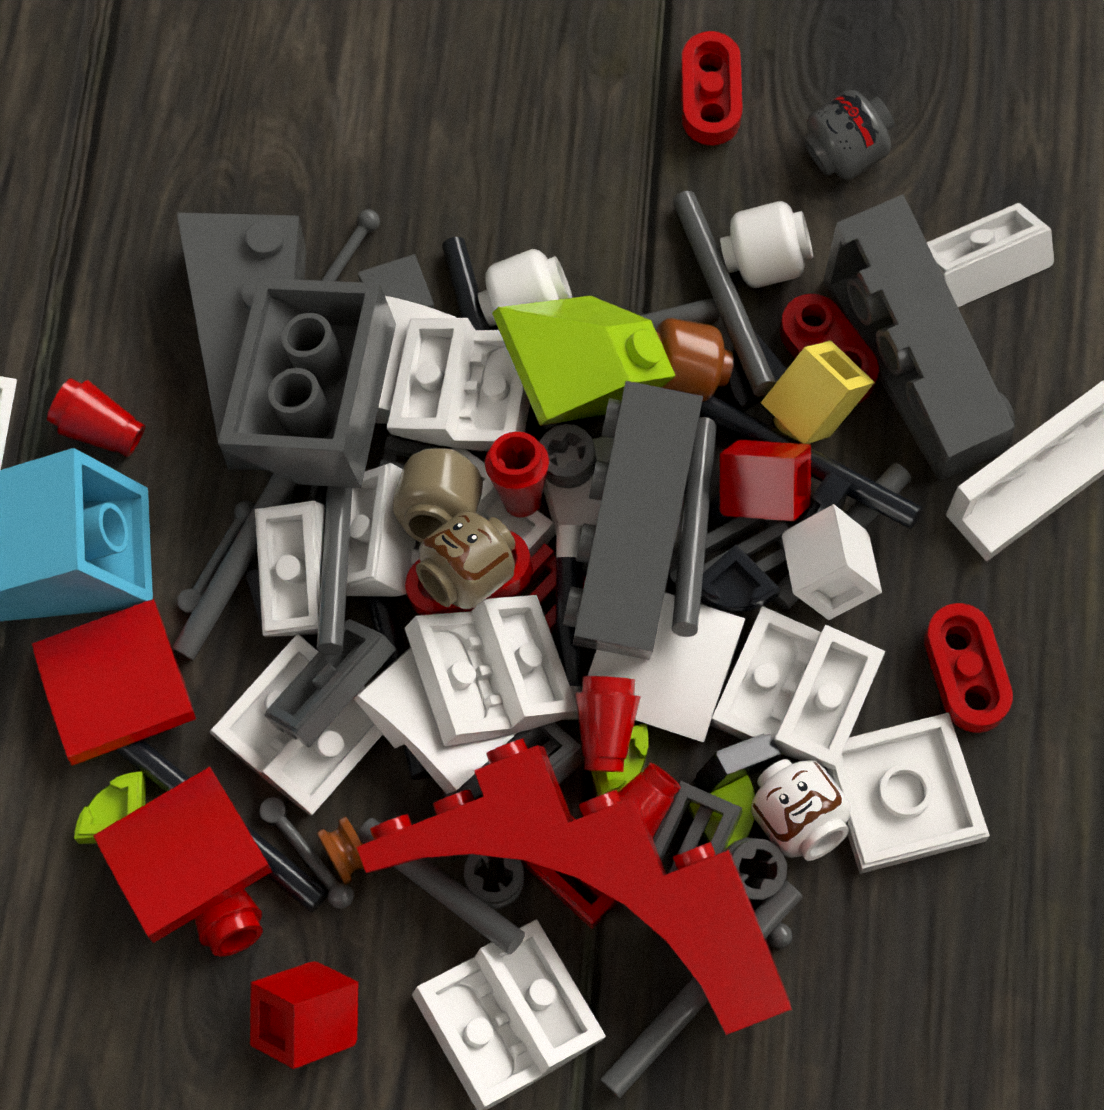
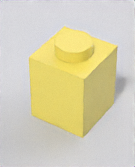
[761,341,875,444]

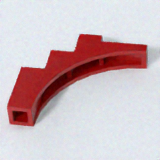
[356,738,792,1035]

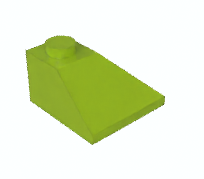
[492,296,676,426]

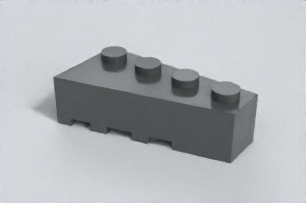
[823,194,1015,481]
[177,213,307,470]
[563,381,703,660]

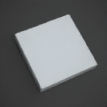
[827,713,990,874]

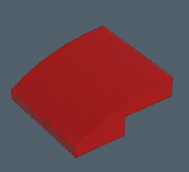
[32,599,196,766]
[93,767,272,943]

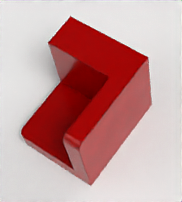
[720,440,811,521]
[250,961,358,1069]

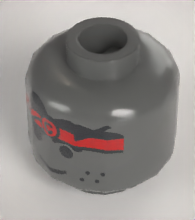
[802,90,895,180]

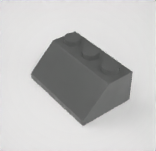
[218,278,396,488]

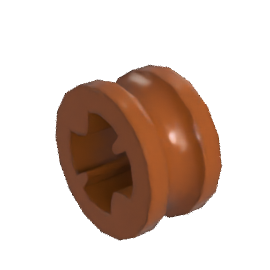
[316,816,365,885]

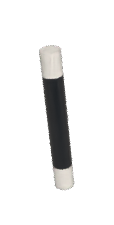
[556,525,582,720]

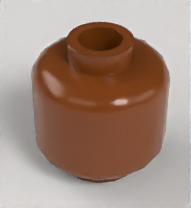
[655,318,733,402]

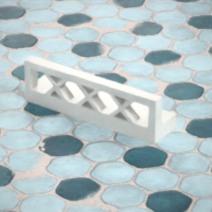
[946,380,1104,562]

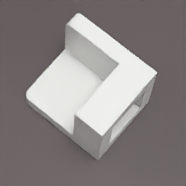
[782,504,882,620]

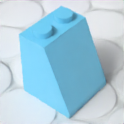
[0,448,153,621]

